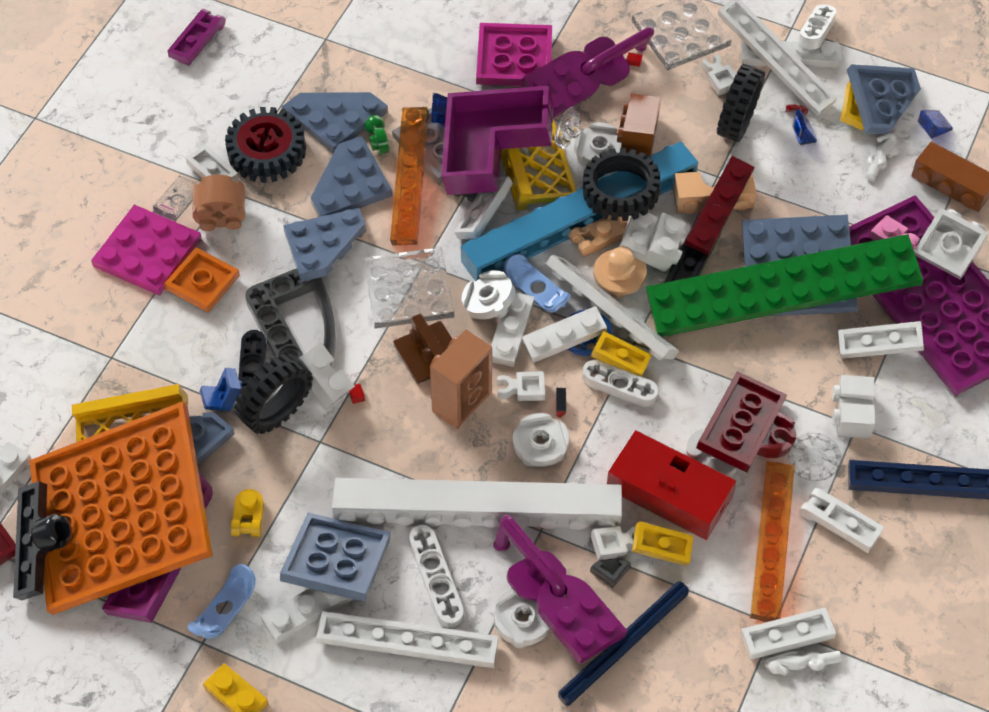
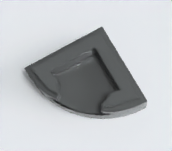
[590,558,631,588]

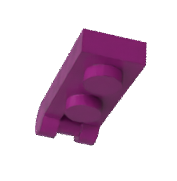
[167,9,226,66]

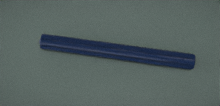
[558,581,689,706]

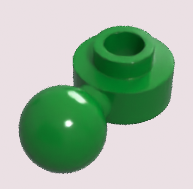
[365,115,389,155]

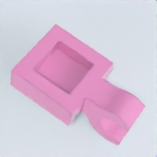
[870,215,920,250]

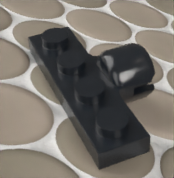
[13,481,72,601]

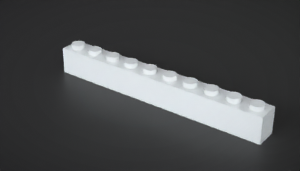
[332,478,622,530]

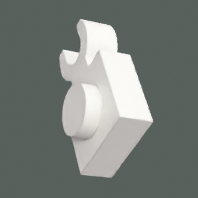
[702,54,736,96]
[497,371,545,401]
[590,526,635,560]

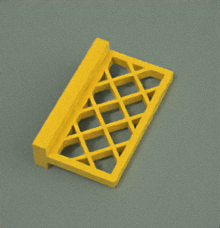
[501,118,577,211]
[72,384,189,442]

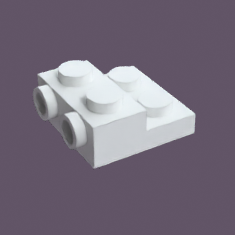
[914,208,988,280]
[620,212,688,272]

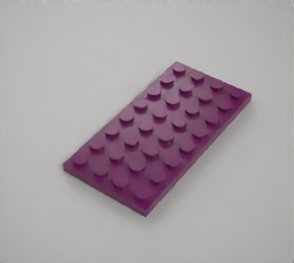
[849,195,989,396]

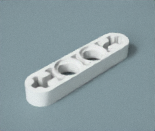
[409,525,464,629]

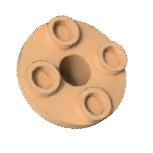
[593,247,647,298]

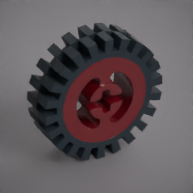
[225,107,306,183]

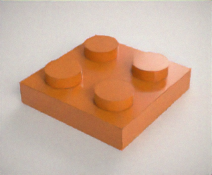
[164,247,240,313]

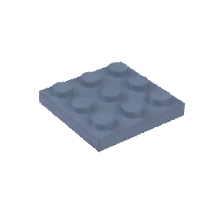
[280,513,391,602]

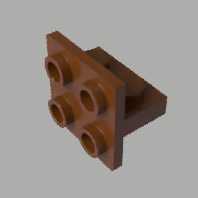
[393,313,452,384]

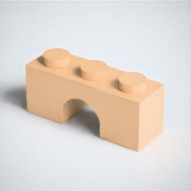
[673,172,756,214]

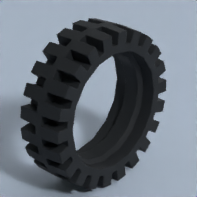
[717,64,765,142]
[583,148,660,221]
[234,354,313,434]

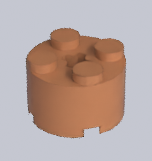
[192,175,245,231]

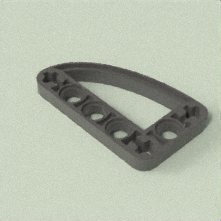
[245,269,336,391]

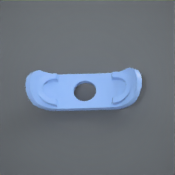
[504,254,571,313]
[187,564,256,640]

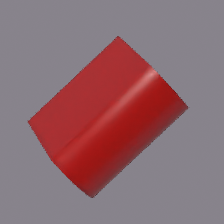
[626,52,643,67]
[349,383,365,404]

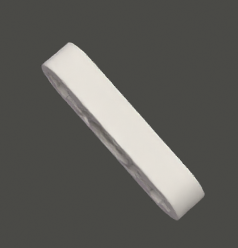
[799,5,837,49]
[582,360,658,408]

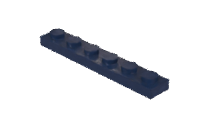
[848,460,989,500]

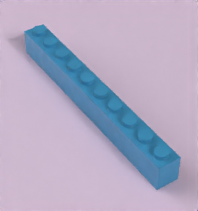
[461,141,698,282]

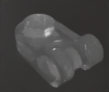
[554,107,582,149]

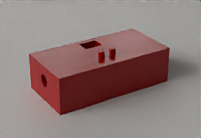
[607,430,736,540]

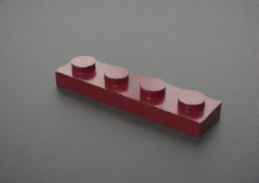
[685,156,755,255]

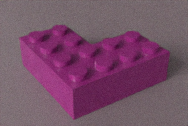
[441,86,554,195]

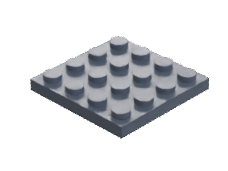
[742,214,857,316]

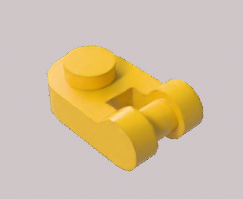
[231,489,264,537]

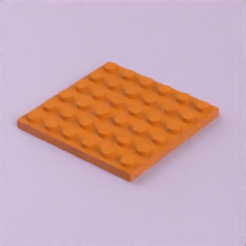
[29,401,213,615]

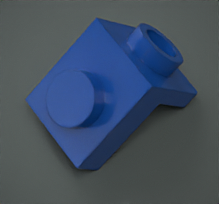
[200,368,242,411]

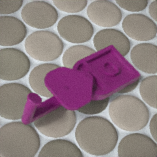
[522,27,654,118]
[102,472,213,623]
[493,515,628,665]

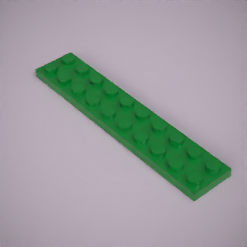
[646,234,923,337]

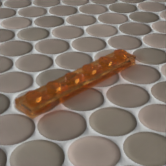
[390,107,429,245]
[750,461,795,621]

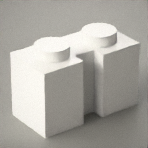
[298,342,355,409]
[832,375,875,439]

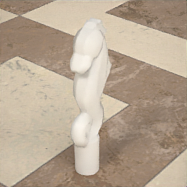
[866,132,899,182]
[764,650,842,676]

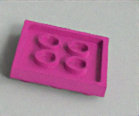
[476,23,552,86]
[91,204,202,296]

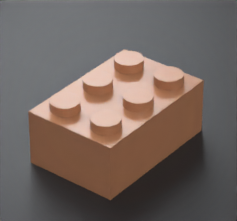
[430,329,492,429]

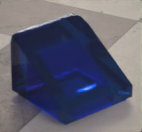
[432,93,447,123]
[792,109,817,145]
[918,109,953,139]

